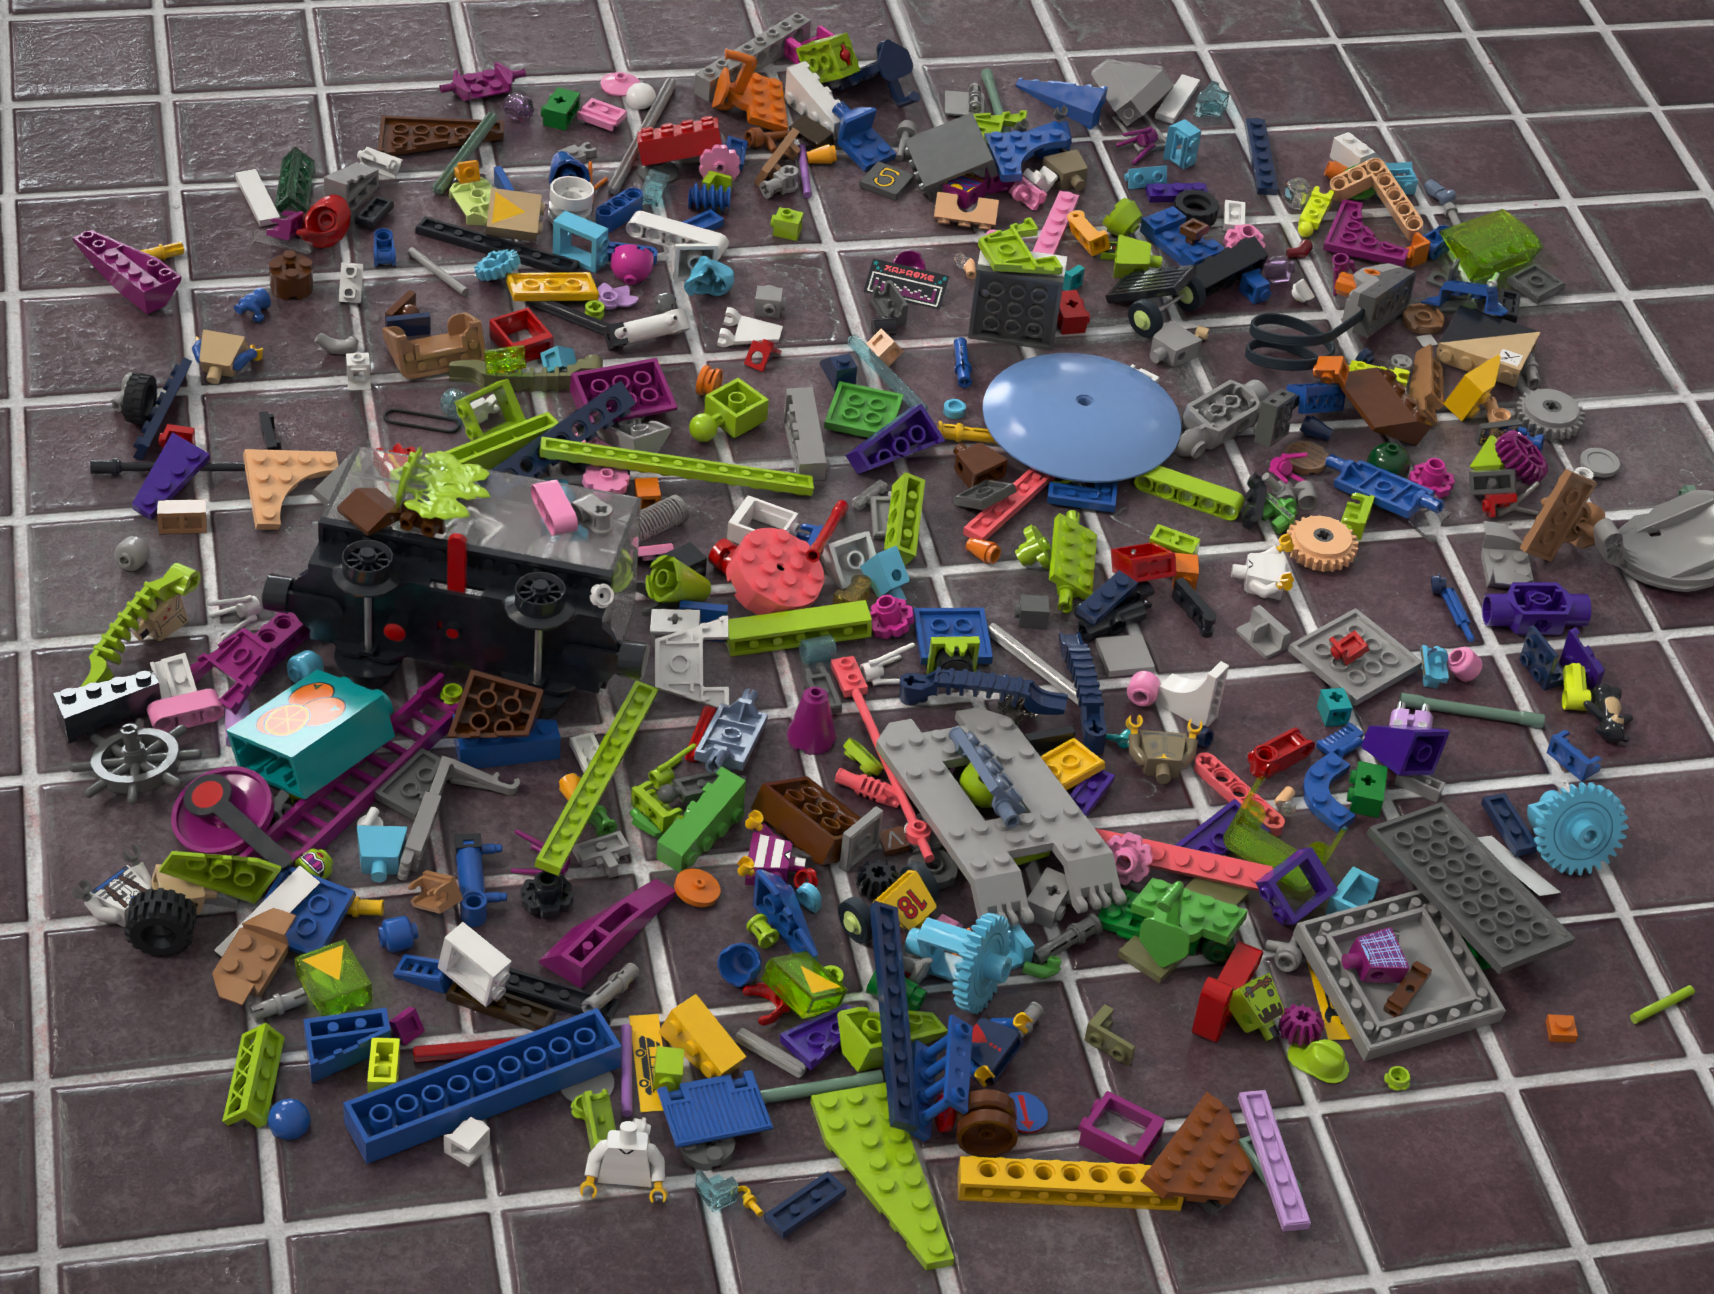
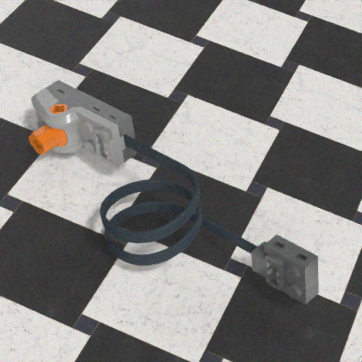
[1245,263,1416,448]

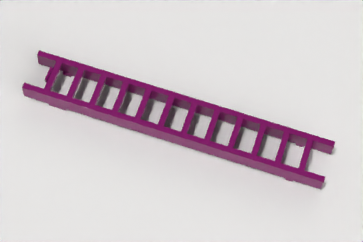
[239,672,460,895]

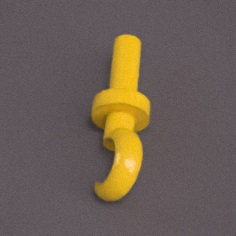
[734,1186,764,1217]

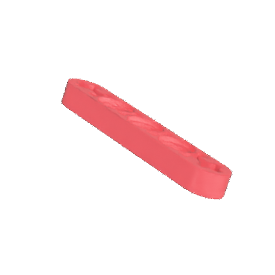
[1193,753,1285,837]

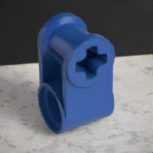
[1423,225,1454,260]
[373,228,396,266]

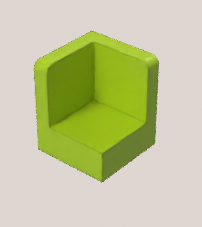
[702,170,733,194]

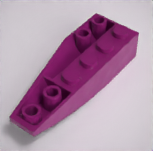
[73,230,182,314]
[539,879,676,989]

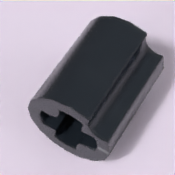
[871,317,897,336]

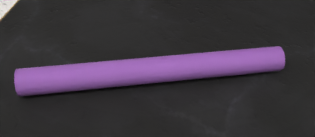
[798,144,812,199]
[621,1024,633,1117]

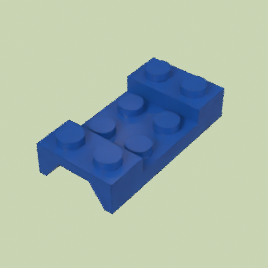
[1140,206,1224,266]

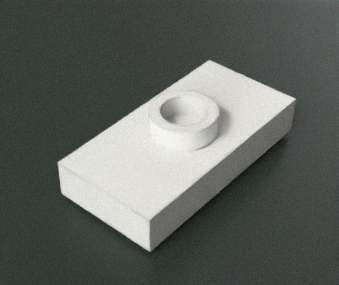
[569,732,599,773]

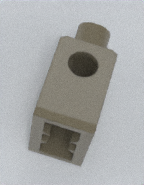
[1042,149,1088,191]

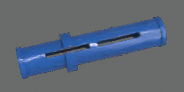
[953,337,972,388]

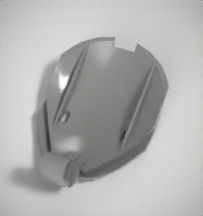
[1593,490,1714,592]

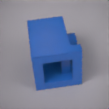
[1239,268,1271,304]

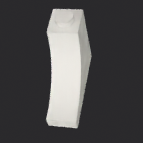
[1156,661,1229,727]

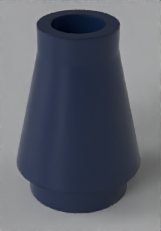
[1299,415,1333,441]

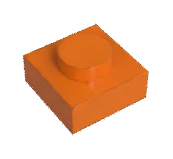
[1545,1014,1578,1043]

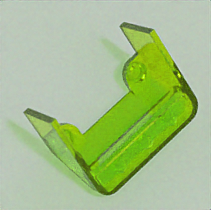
[1223,776,1349,892]

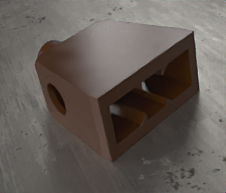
[953,443,1008,488]

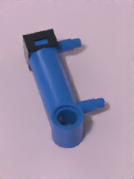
[455,833,507,927]

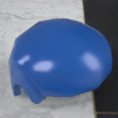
[267,1098,311,1140]

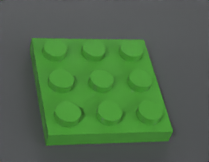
[824,381,904,438]

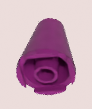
[787,687,836,755]

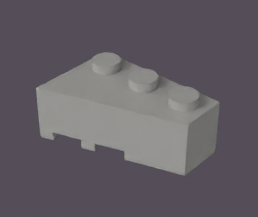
[324,162,379,215]

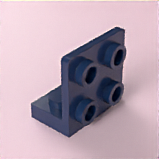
[1519,625,1564,691]

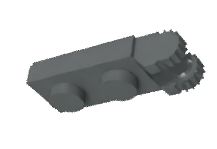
[801,662,842,714]

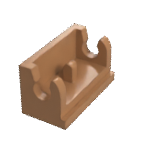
[157,499,207,534]
[408,870,463,914]

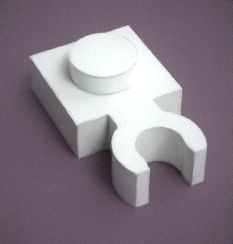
[470,394,500,423]

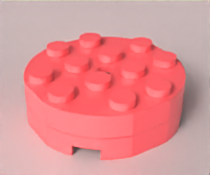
[726,528,824,615]

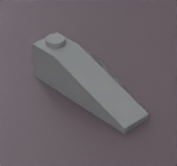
[596,418,671,453]

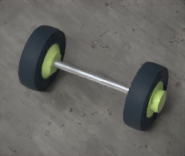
[1128,276,1206,338]
[838,861,939,944]

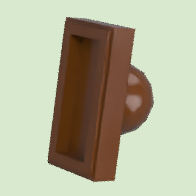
[385,290,420,327]

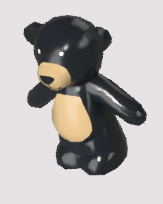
[1583,683,1633,743]

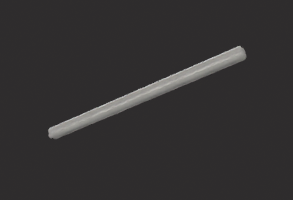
[607,78,676,195]

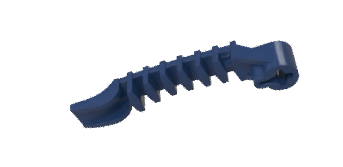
[1059,632,1107,755]
[899,667,1068,715]

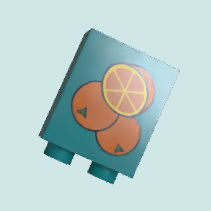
[226,669,395,799]

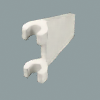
[717,307,783,347]

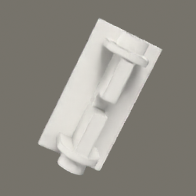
[357,147,403,179]

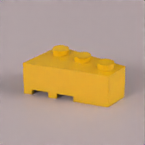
[658,994,746,1078]

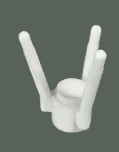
[207,595,261,640]
[860,643,915,686]

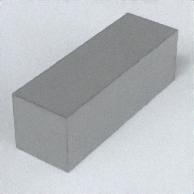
[1394,775,1445,803]

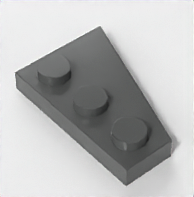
[375,748,441,821]

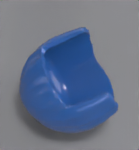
[717,943,762,987]

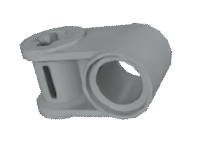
[570,493,613,536]

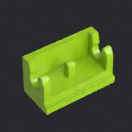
[1341,493,1375,540]
[1149,524,1200,555]
[631,781,683,833]
[581,1089,616,1150]

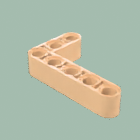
[1330,158,1424,242]

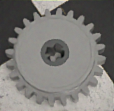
[1515,389,1585,440]

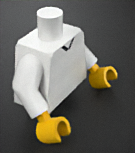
[1231,534,1294,600]
[580,1121,668,1203]

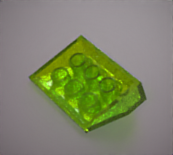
[1439,209,1544,282]

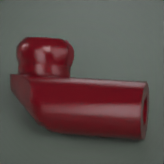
[1286,239,1313,258]

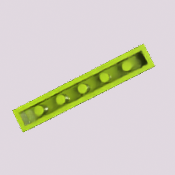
[726,600,872,657]

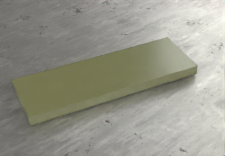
[1118,878,1249,984]

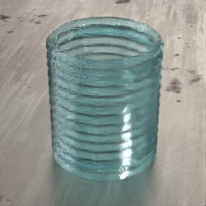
[799,634,837,665]

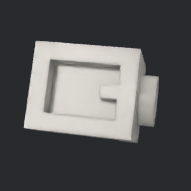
[1022,166,1058,193]

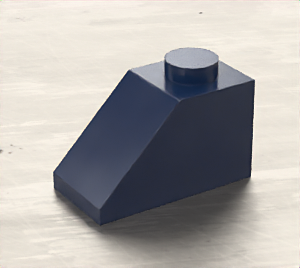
[820,354,857,391]

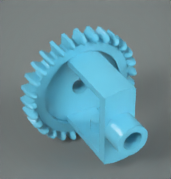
[1527,782,1628,875]
[905,913,1012,1014]

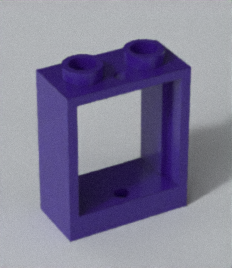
[1255,847,1338,926]

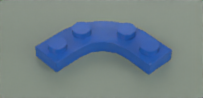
[1303,751,1356,833]

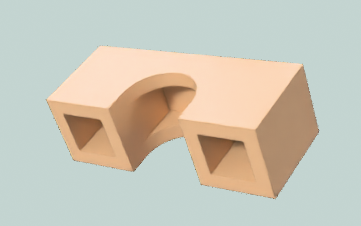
[934,192,999,230]

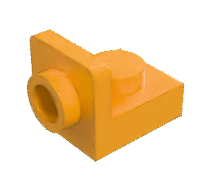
[454,160,480,184]

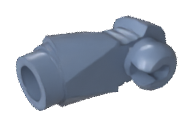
[1424,179,1456,205]

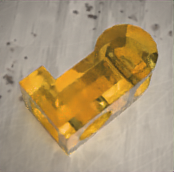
[833,574,871,605]

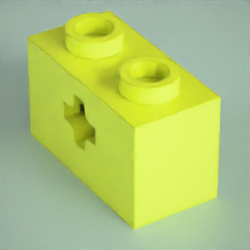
[367,1038,400,1093]

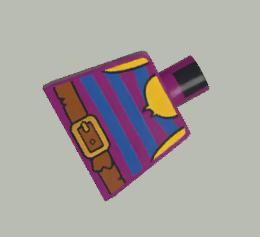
[942,172,988,209]

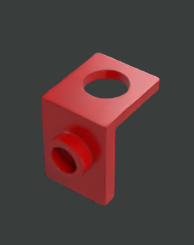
[744,339,782,372]

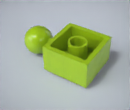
[689,378,769,442]

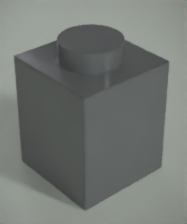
[1014,594,1050,629]

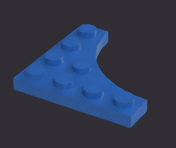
[984,129,1067,182]

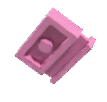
[577,98,627,131]

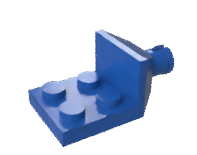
[832,101,897,172]

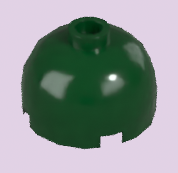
[1367,443,1411,479]

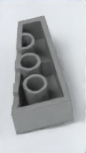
[783,387,830,481]

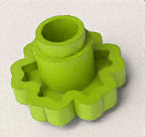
[1015,524,1051,570]

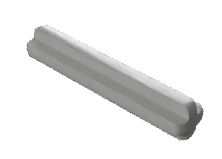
[735,1028,807,1078]

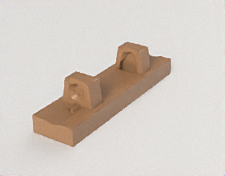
[754,128,801,186]

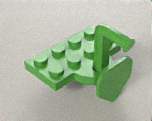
[1131,878,1248,967]

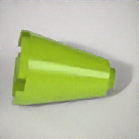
[646,555,711,603]

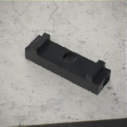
[259,411,281,450]

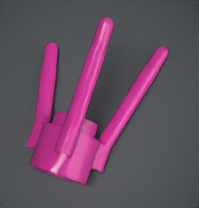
[1269,453,1308,484]

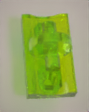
[484,345,526,374]

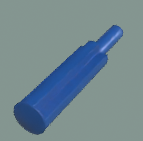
[1442,588,1475,642]

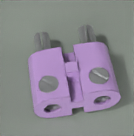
[1389,702,1433,728]

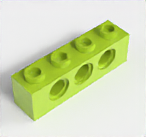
[884,472,925,566]

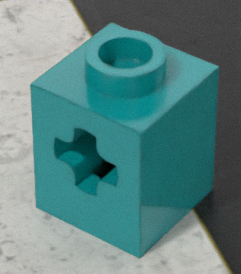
[1317,687,1353,727]

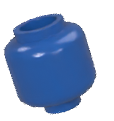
[378,916,418,953]

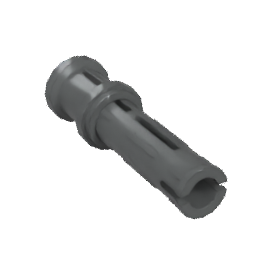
[1032,913,1103,965]

